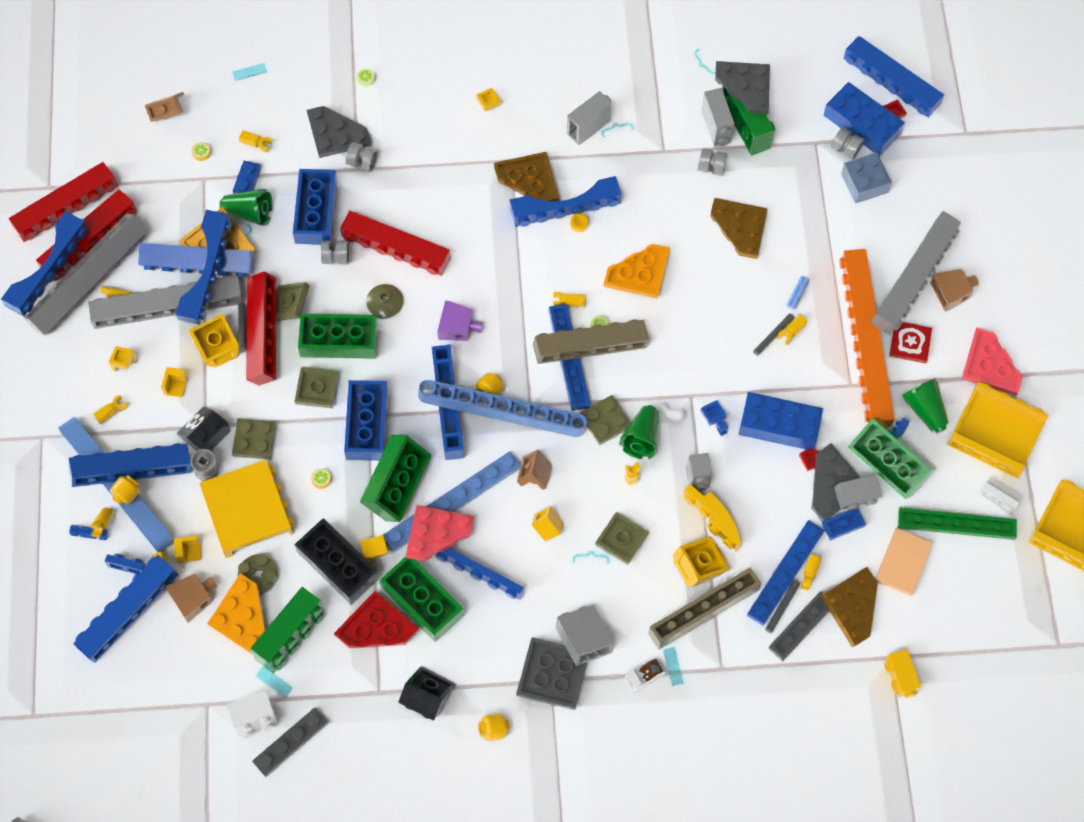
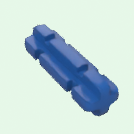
[69,524,109,540]

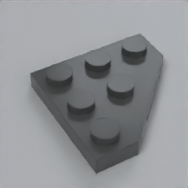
[715,61,770,115]
[306,106,372,158]
[811,443,860,521]

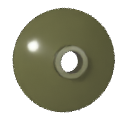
[366,284,403,318]

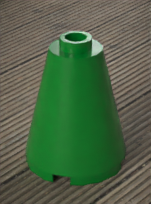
[219,189,273,226]
[902,378,949,434]
[619,405,659,459]

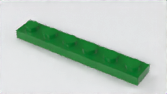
[897,507,1017,540]

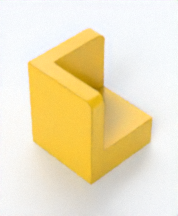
[109,345,137,371]
[161,367,188,398]
[531,506,564,541]
[360,535,388,564]
[174,536,202,563]

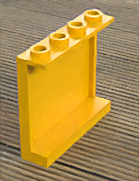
[947,382,1049,479]
[199,459,295,558]
[1029,479,1084,571]

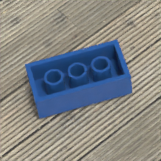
[823,81,905,157]
[292,168,338,245]
[344,380,389,461]
[738,392,823,450]

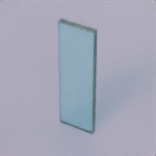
[232,63,267,81]
[663,647,684,686]
[255,667,293,698]

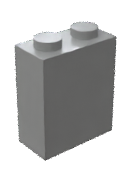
[701,88,734,146]
[567,91,612,146]
[555,605,614,666]

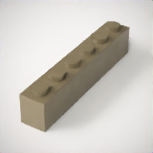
[532,319,650,364]
[648,567,761,650]

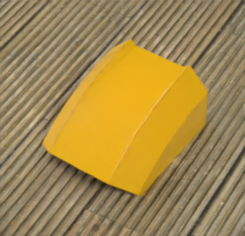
[188,313,239,368]
[673,536,730,587]

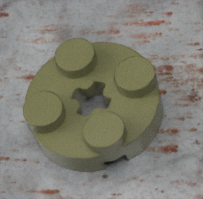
[237,554,278,594]

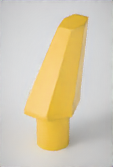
[100,286,132,298]

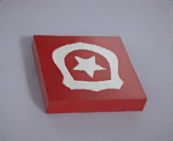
[889,322,932,364]

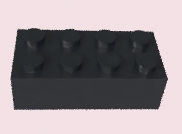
[294,518,380,605]

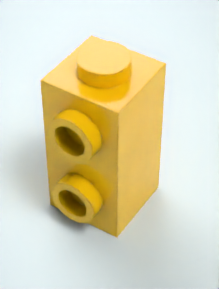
[884,649,921,699]

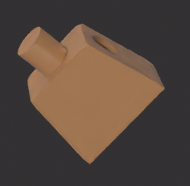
[930,269,979,312]
[166,574,218,623]

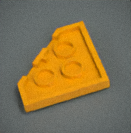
[603,243,670,299]
[207,573,266,654]

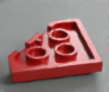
[334,591,419,649]

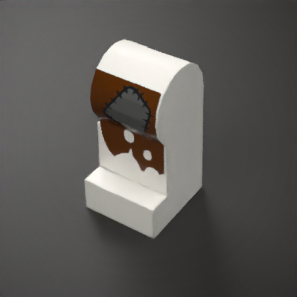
[625,658,666,693]

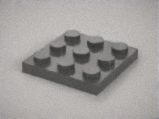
[516,637,588,711]

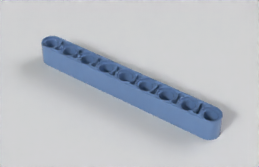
[418,380,587,437]
[58,416,174,552]

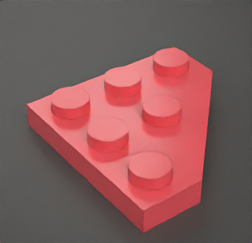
[961,327,1023,396]
[405,505,474,561]

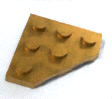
[493,152,560,201]
[710,197,768,259]
[179,206,257,253]
[820,567,878,648]

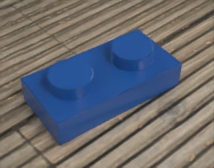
[232,160,262,194]
[822,509,866,541]
[104,553,146,574]

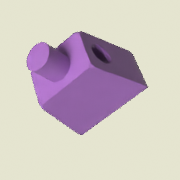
[437,300,483,341]

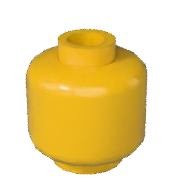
[476,372,504,395]
[110,475,140,505]
[478,713,510,741]

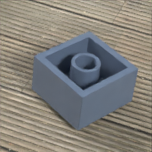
[841,152,892,204]

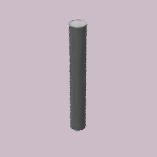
[238,303,246,352]
[753,313,795,356]
[765,580,800,634]

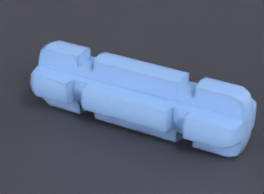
[787,276,809,310]

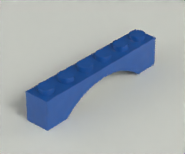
[509,176,622,227]
[175,209,232,325]
[1,211,88,317]
[431,344,464,460]

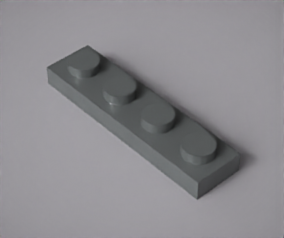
[768,591,830,662]
[252,707,329,778]

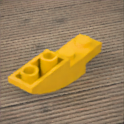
[683,484,741,552]

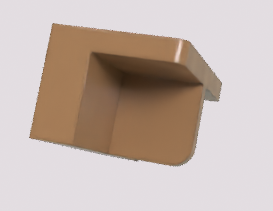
[144,91,185,122]
[517,449,552,490]

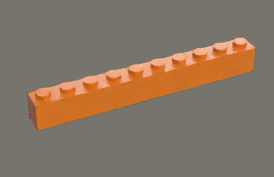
[839,249,895,427]

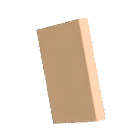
[875,528,932,596]

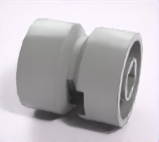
[831,127,865,160]
[345,142,378,172]
[697,148,728,176]
[321,240,349,264]
[190,449,220,482]

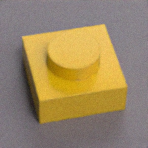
[476,87,500,111]

